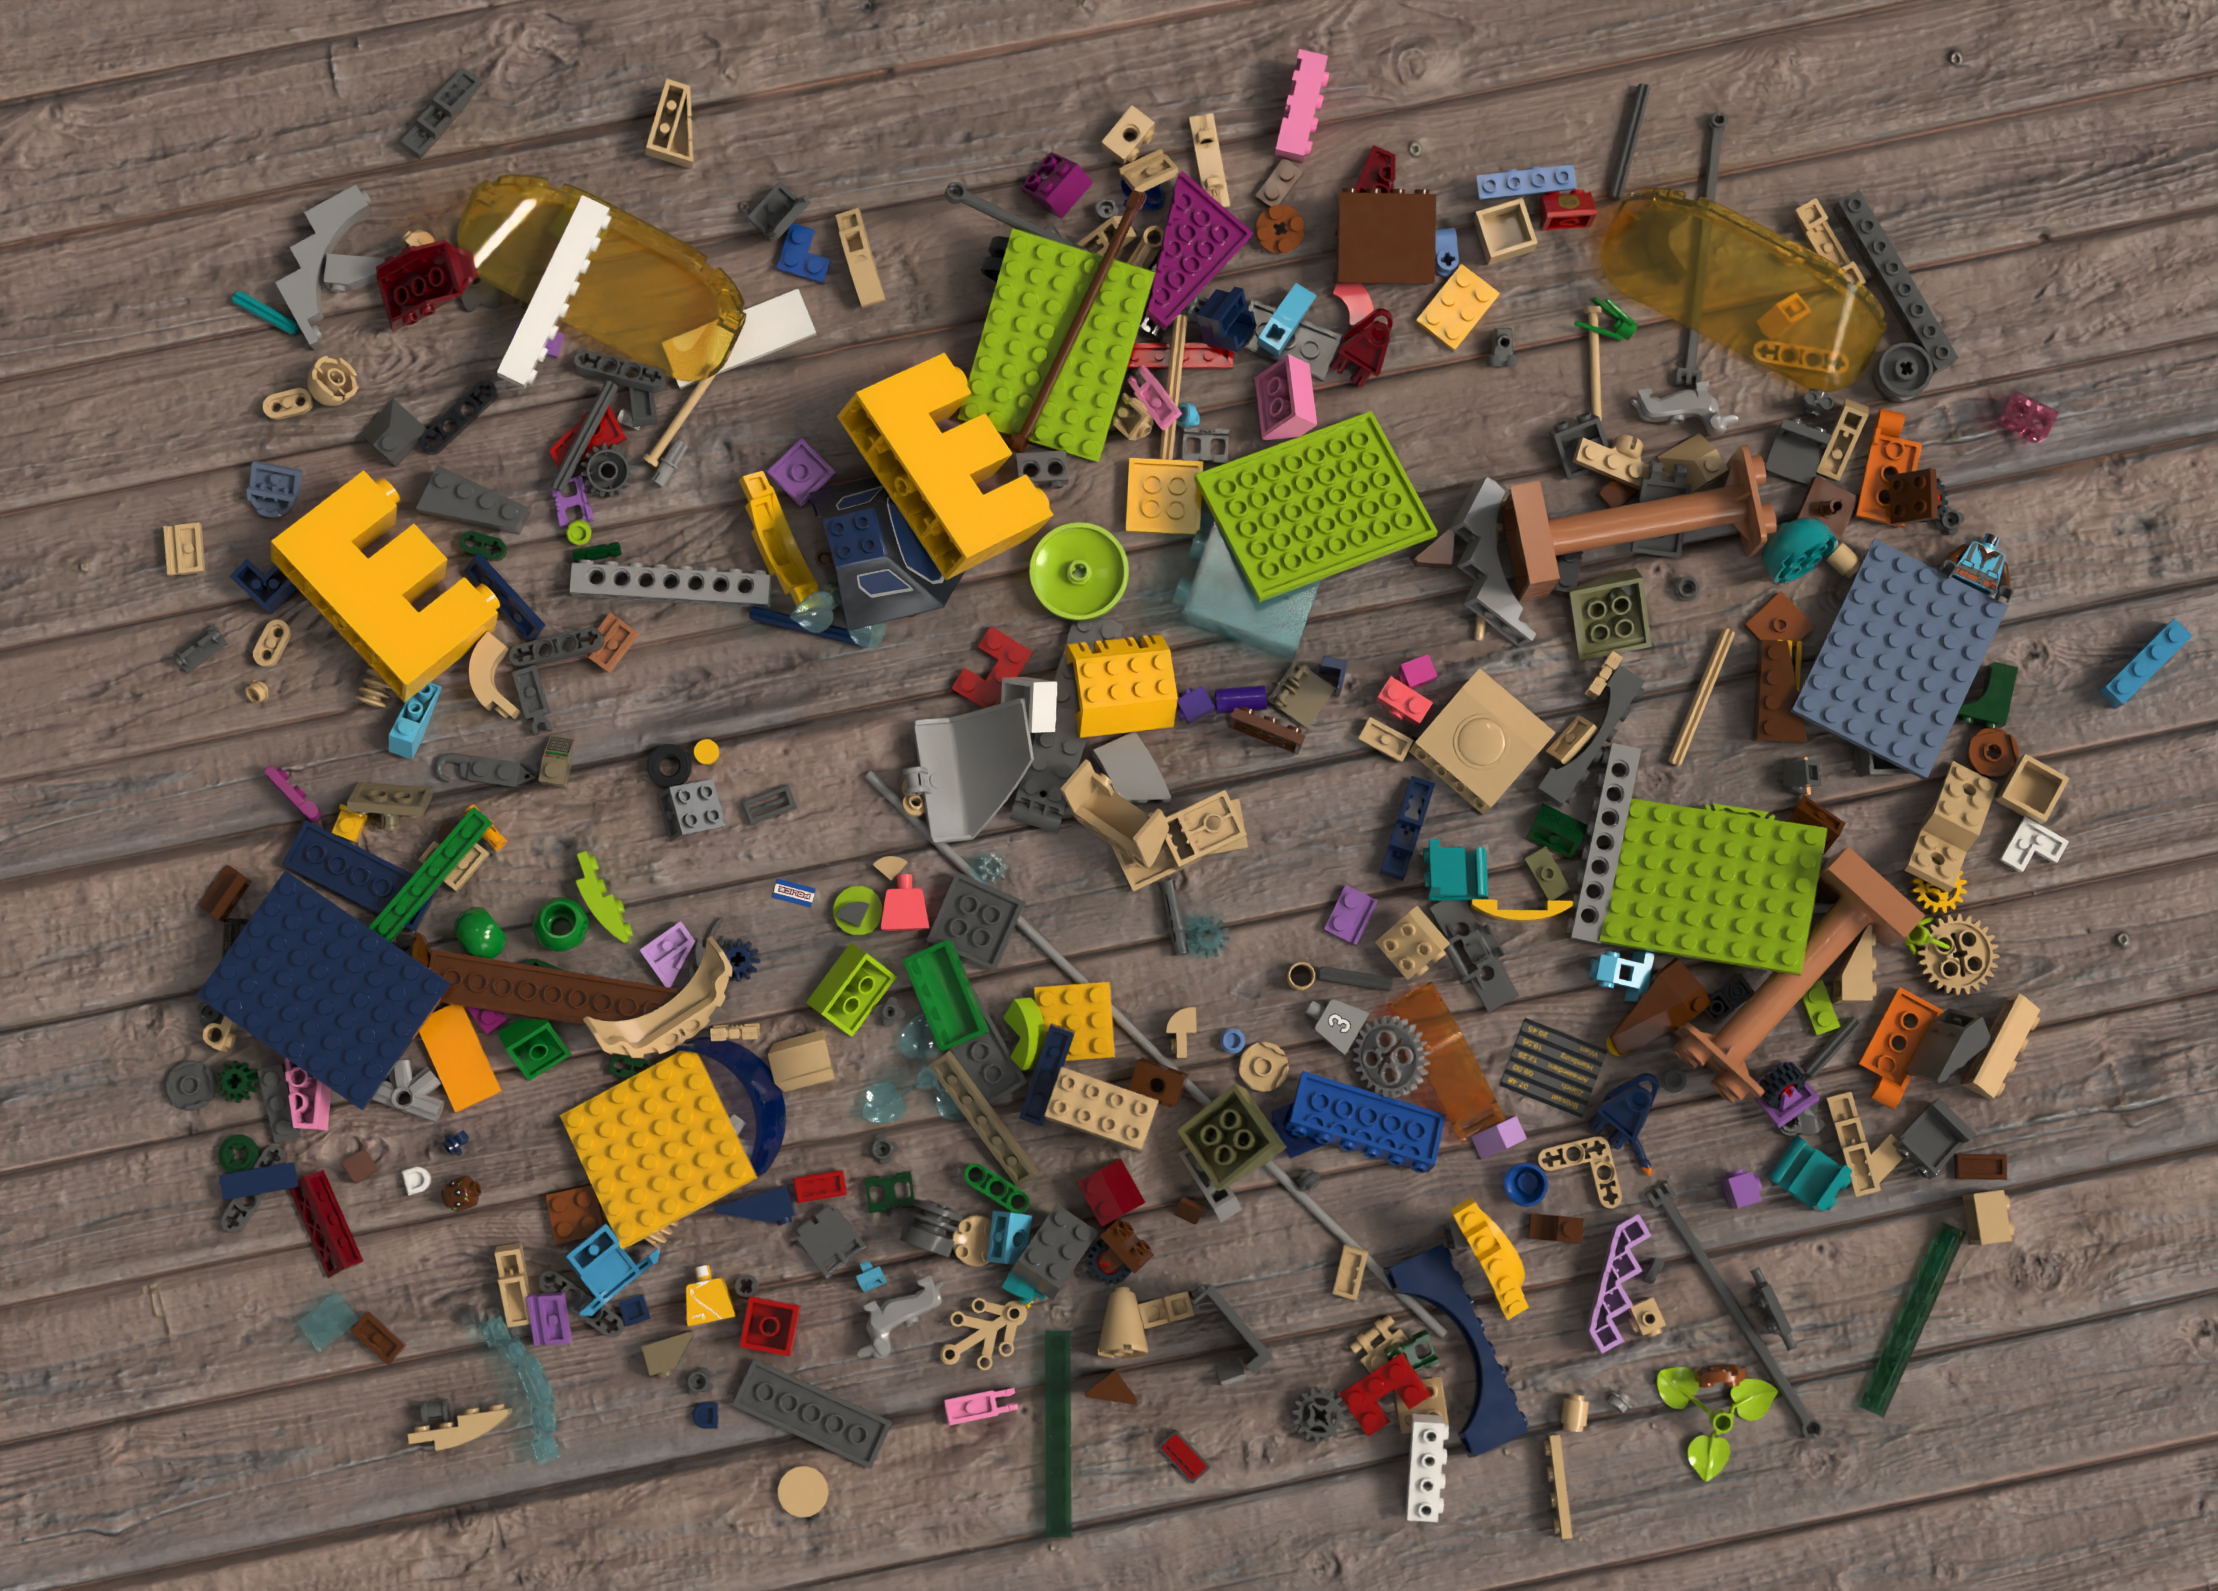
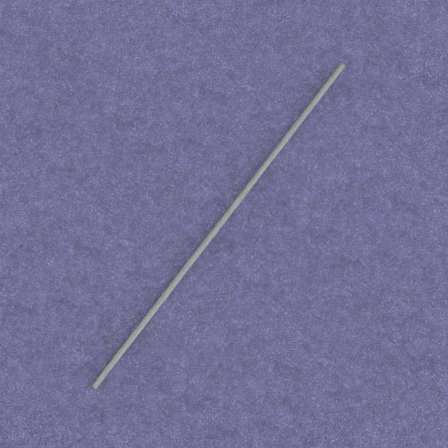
[865,770,1448,1338]

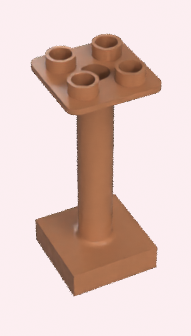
[1500,445,1777,602]
[1672,846,1925,1103]

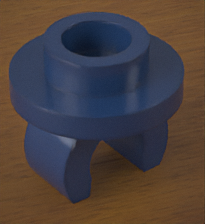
[443,1130,469,1156]

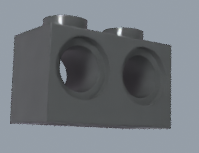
[1017,450,1068,489]

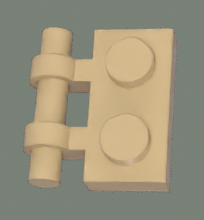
[1349,1315,1416,1373]

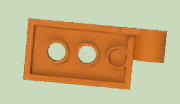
[1855,408,1922,528]
[1858,987,1944,1110]

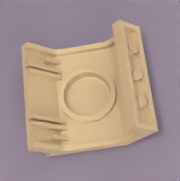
[1409,668,1556,815]

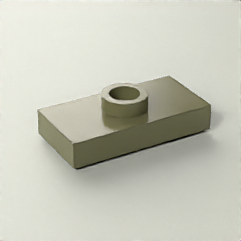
[1524,847,1571,900]

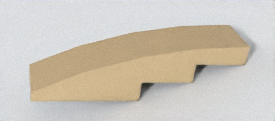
[1826,1091,1881,1197]

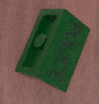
[1527,803,1588,859]

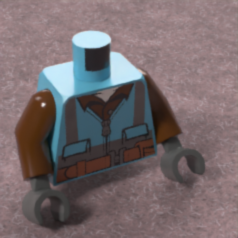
[1938,533,2014,603]

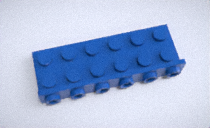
[1285,1071,1446,1173]

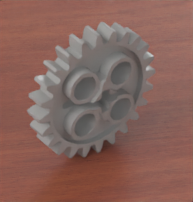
[1353,1015,1430,1098]

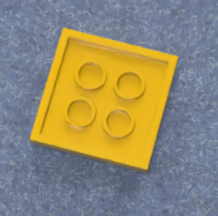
[1126,458,1203,536]
[1034,982,1115,1061]

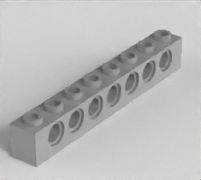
[570,560,772,608]
[1566,743,1642,946]

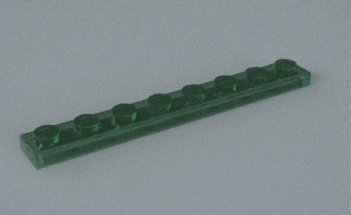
[1859,1222,1966,1418]
[1045,1330,1071,1537]

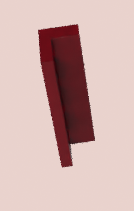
[289,1170,364,1278]

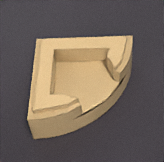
[873,856,908,882]

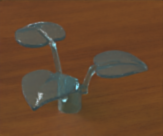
[790,582,887,648]
[862,1013,966,1124]

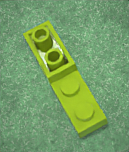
[576,851,634,945]

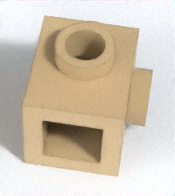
[1628,1297,1666,1338]

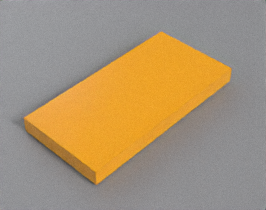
[419,1004,503,1113]

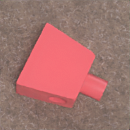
[881,874,930,931]

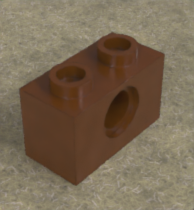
[1129,1058,1189,1107]

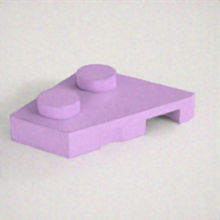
[640,921,695,988]

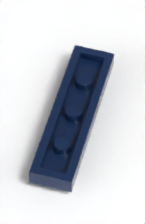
[463,554,546,642]
[1019,1023,1075,1127]

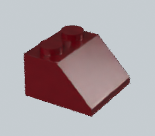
[1077,1159,1146,1227]

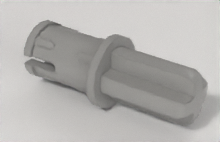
[650,440,688,488]

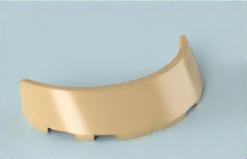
[583,936,732,1058]

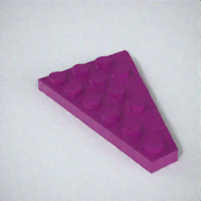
[1145,171,1254,330]

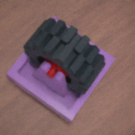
[1754,1060,1820,1128]

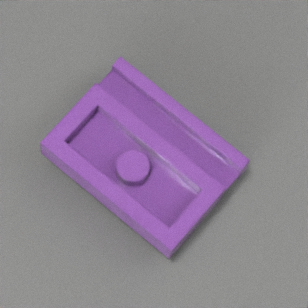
[1324,885,1378,946]
[526,1292,572,1346]

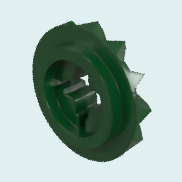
[218,1134,259,1173]

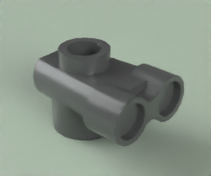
[1487,328,1517,366]
[1803,389,1834,418]

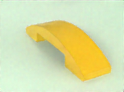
[1470,899,1573,922]

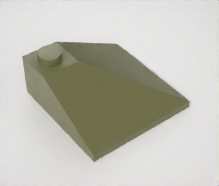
[1569,568,1652,661]

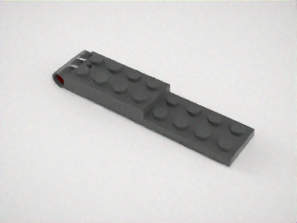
[1010,617,1124,833]

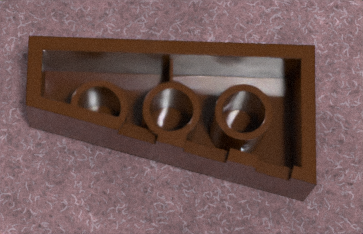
[1753,640,1807,743]

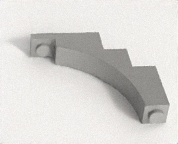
[275,184,372,351]
[1450,477,1536,647]

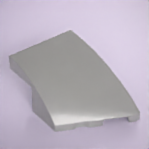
[1092,732,1171,803]

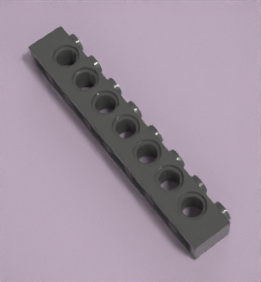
[1833,190,1959,375]

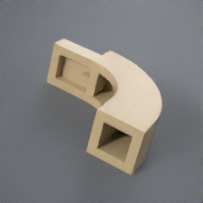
[469,631,521,720]

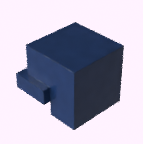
[1197,286,1257,352]

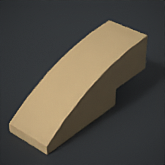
[495,1242,531,1328]

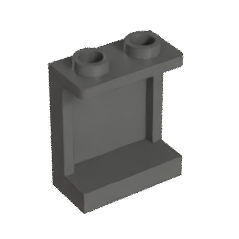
[1893,1098,1976,1180]

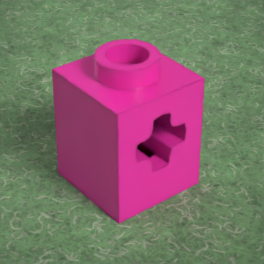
[1397,654,1438,690]

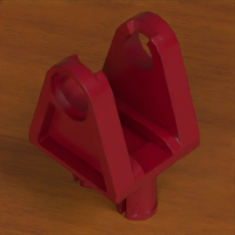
[1329,308,1393,387]

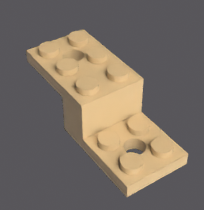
[1905,761,1998,893]
[1112,790,1247,892]

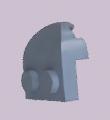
[246,461,303,517]

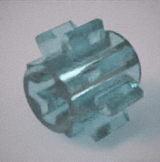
[977,852,1009,885]

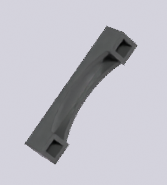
[1536,665,1645,807]

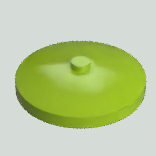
[1030,522,1129,622]

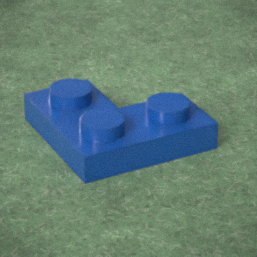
[776,223,831,285]

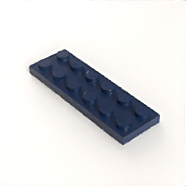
[282,820,439,932]

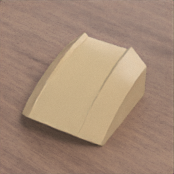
[768,1030,836,1092]

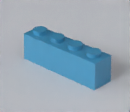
[2098,618,2192,709]

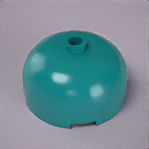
[1762,518,1838,584]

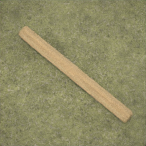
[1159,315,1187,460]
[1668,628,1735,766]

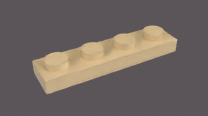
[1544,1434,1572,1539]

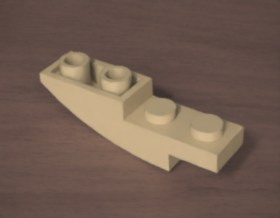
[835,208,886,308]
[408,1404,512,1451]

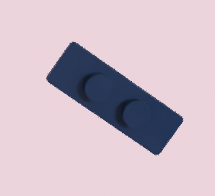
[220,1162,298,1200]

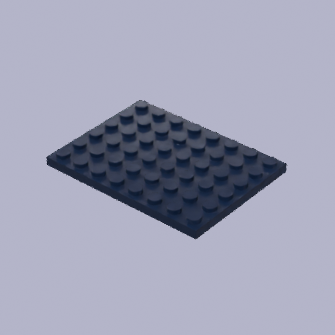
[196,871,452,1110]

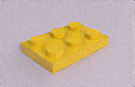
[1416,264,1500,352]

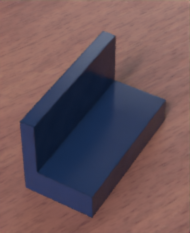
[1319,656,1348,697]

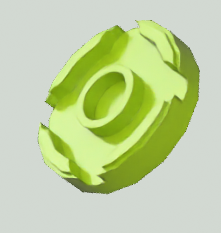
[833,886,883,936]

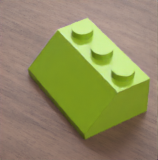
[806,942,897,1037]

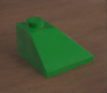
[497,1019,572,1081]

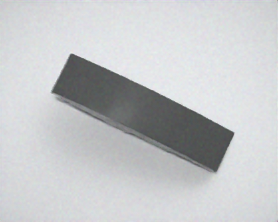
[400,68,482,160]

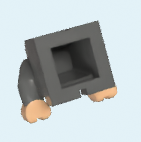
[1777,757,1822,796]

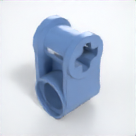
[1435,227,1459,277]

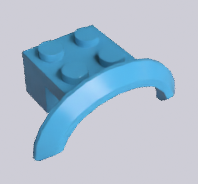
[563,1224,660,1316]

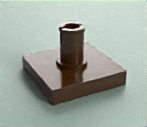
[1794,476,1859,542]

